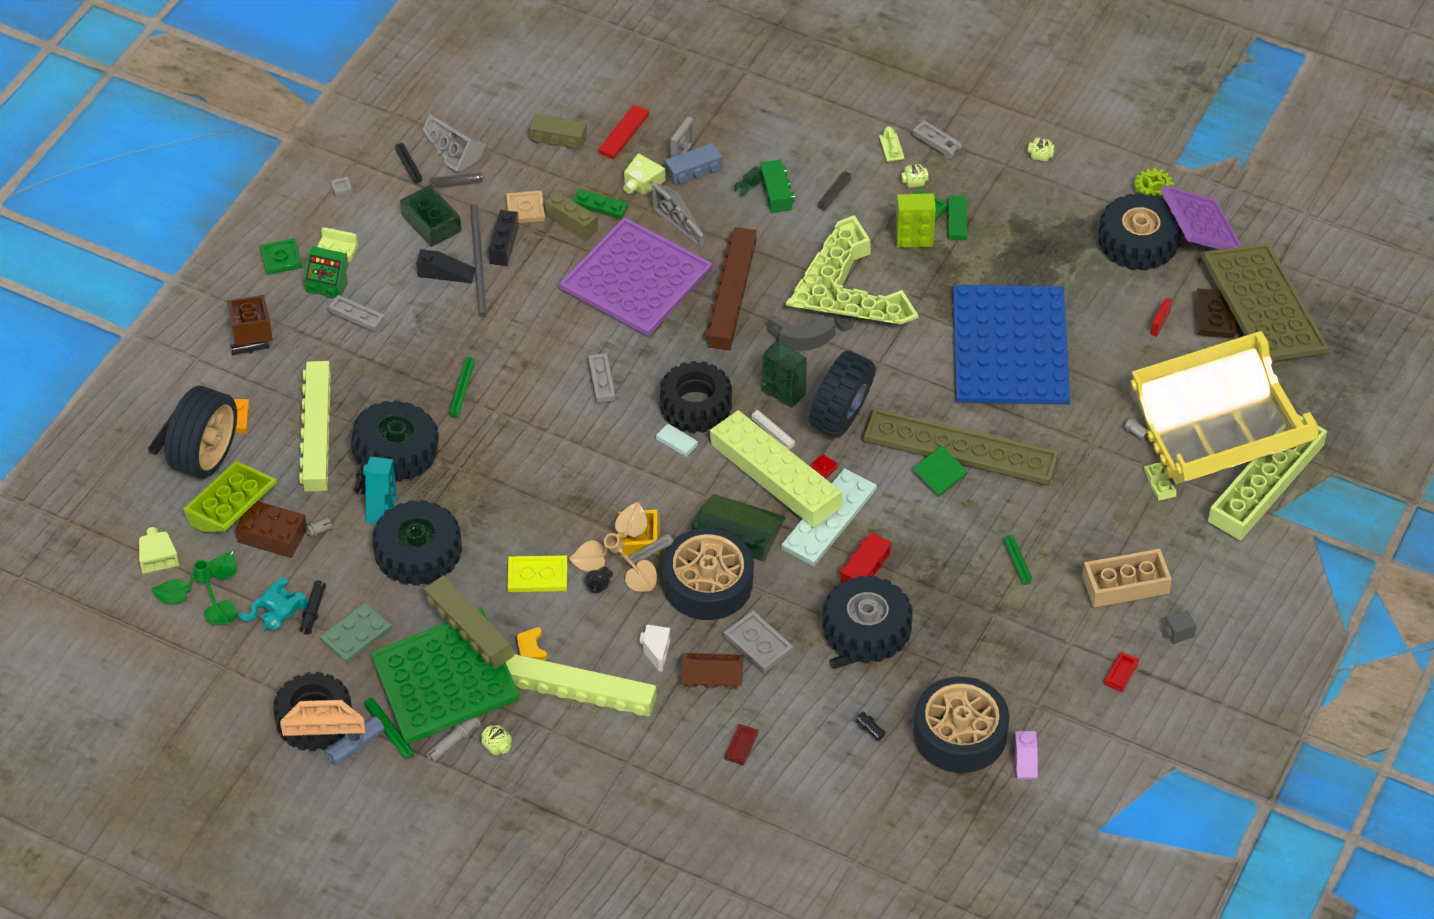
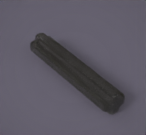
[818,171,851,210]
[430,172,483,188]

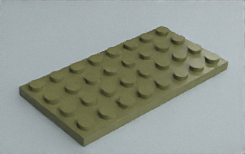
[1201,243,1329,361]

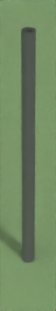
[471,204,486,317]

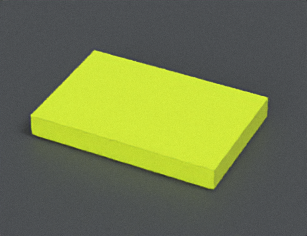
[508,555,567,592]

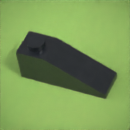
[416,249,475,284]

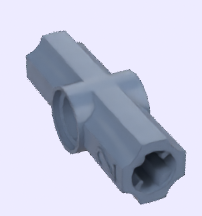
[325,716,385,765]

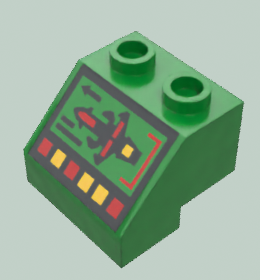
[304,246,349,298]

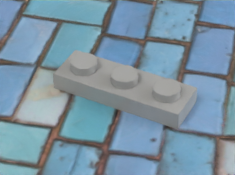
[328,295,385,332]
[588,353,615,403]

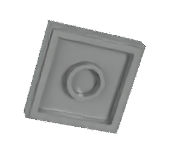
[671,117,694,158]

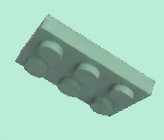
[320,603,392,664]

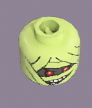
[1028,137,1055,162]
[901,164,928,188]
[481,725,512,755]

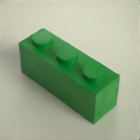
[760,159,795,213]

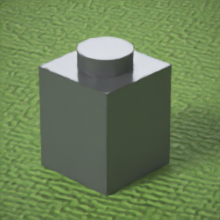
[1163,610,1197,644]

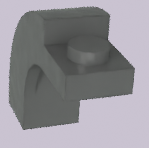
[769,315,836,351]

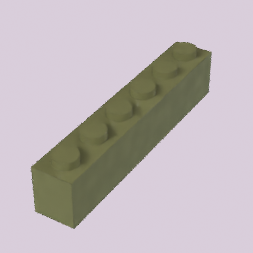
[424,575,515,669]

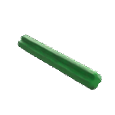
[449,357,475,418]
[364,698,414,759]

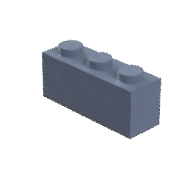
[665,143,722,186]

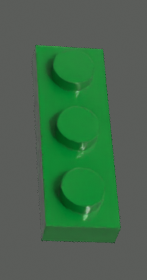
[572,189,628,220]

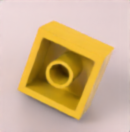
[618,510,661,557]

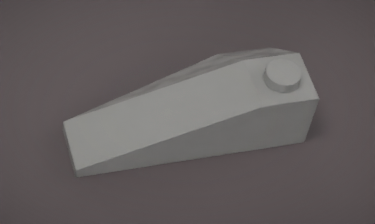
[422,114,486,173]
[653,183,704,249]

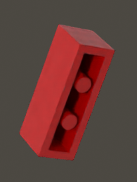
[840,532,892,584]

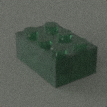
[400,185,462,247]
[762,340,807,408]

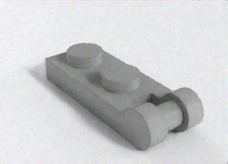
[912,121,962,159]

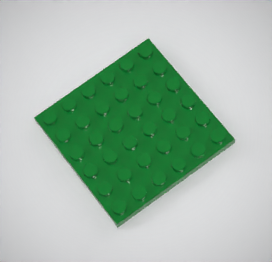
[371,608,521,745]

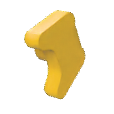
[517,627,547,661]

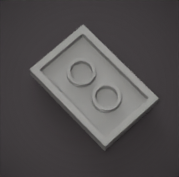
[724,611,794,673]

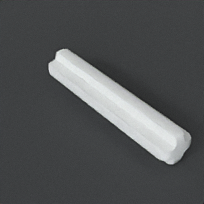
[752,410,795,450]

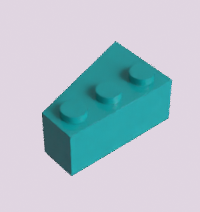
[363,457,397,524]

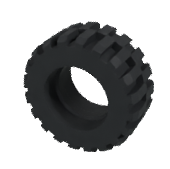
[660,361,732,433]
[273,672,352,751]

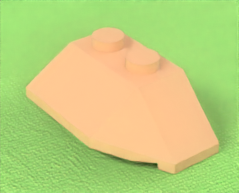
[281,700,366,736]

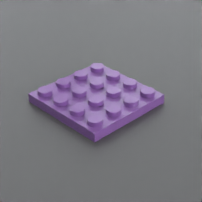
[1160,185,1242,250]

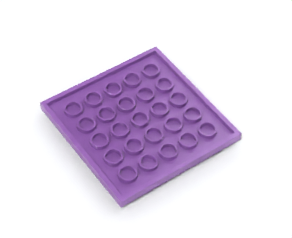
[559,217,713,336]

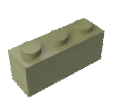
[529,114,587,150]
[545,191,598,241]

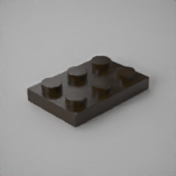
[1196,288,1236,338]

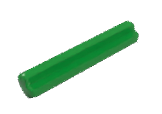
[1004,535,1032,585]

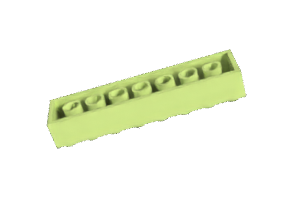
[710,410,843,528]
[1208,415,1327,541]

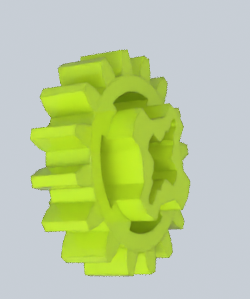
[1134,168,1174,199]

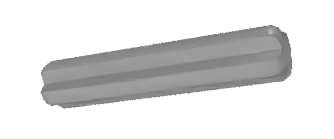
[629,534,674,565]

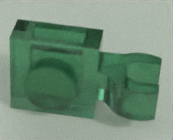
[734,166,761,196]

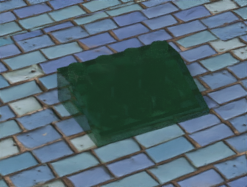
[691,494,785,562]

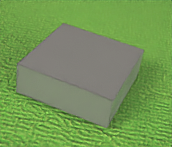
[331,177,353,197]

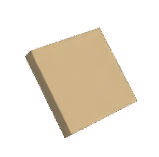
[506,190,545,223]

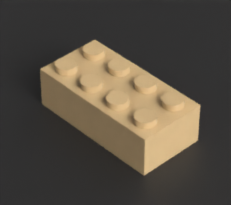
[1082,549,1172,608]

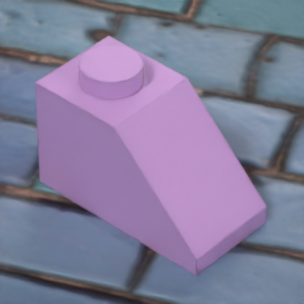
[1014,731,1038,780]

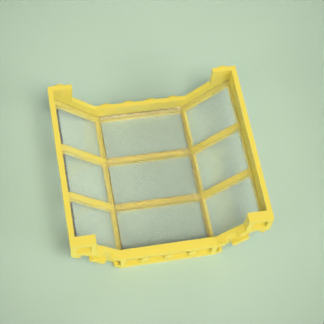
[1130,331,1319,484]

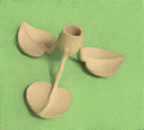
[569,502,657,592]

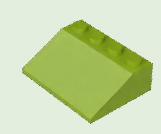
[183,461,277,532]

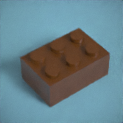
[227,295,273,346]
[235,501,307,558]

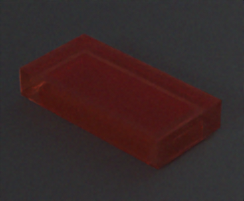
[725,724,758,766]

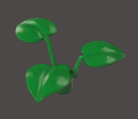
[152,551,237,625]

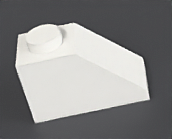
[640,625,671,672]

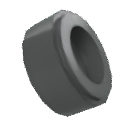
[836,314,854,331]

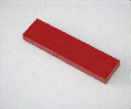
[598,105,649,159]

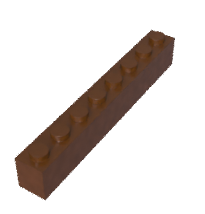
[706,227,756,351]

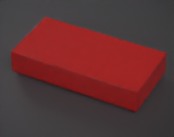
[1151,298,1172,337]
[1104,652,1139,692]

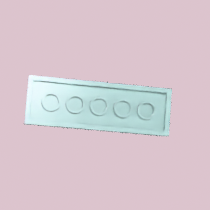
[781,468,877,566]

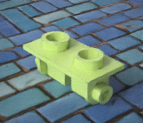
[879,127,904,162]

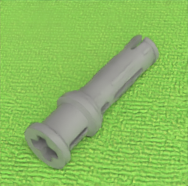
[426,717,481,763]

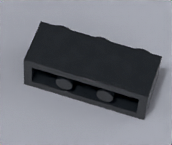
[489,210,519,266]

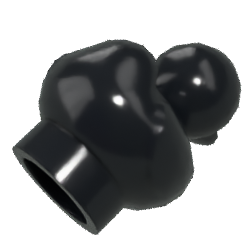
[585,567,613,593]

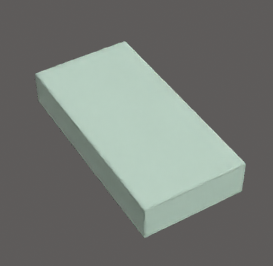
[656,424,698,457]

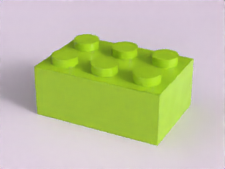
[895,193,936,248]

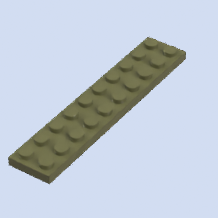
[864,408,1059,485]

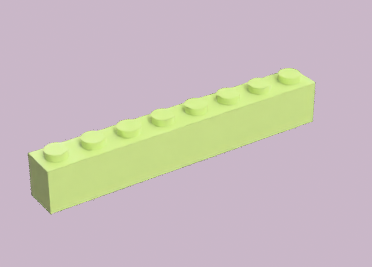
[299,361,331,492]
[506,654,657,716]

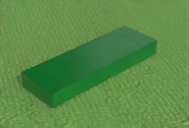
[948,195,967,240]

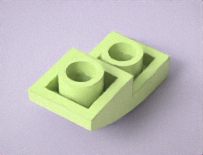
[1144,462,1176,501]

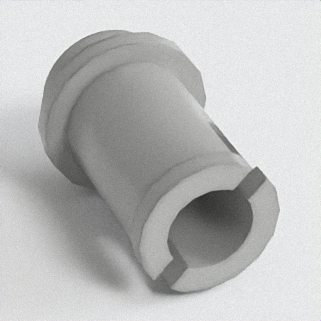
[1125,418,1149,441]
[306,518,332,537]

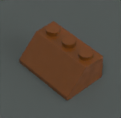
[681,653,744,688]

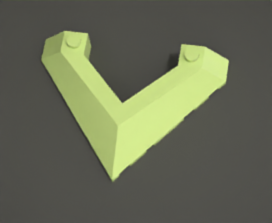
[786,215,919,324]

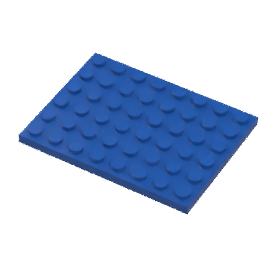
[953,285,1070,405]

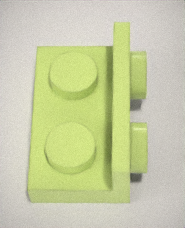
[317,227,358,262]

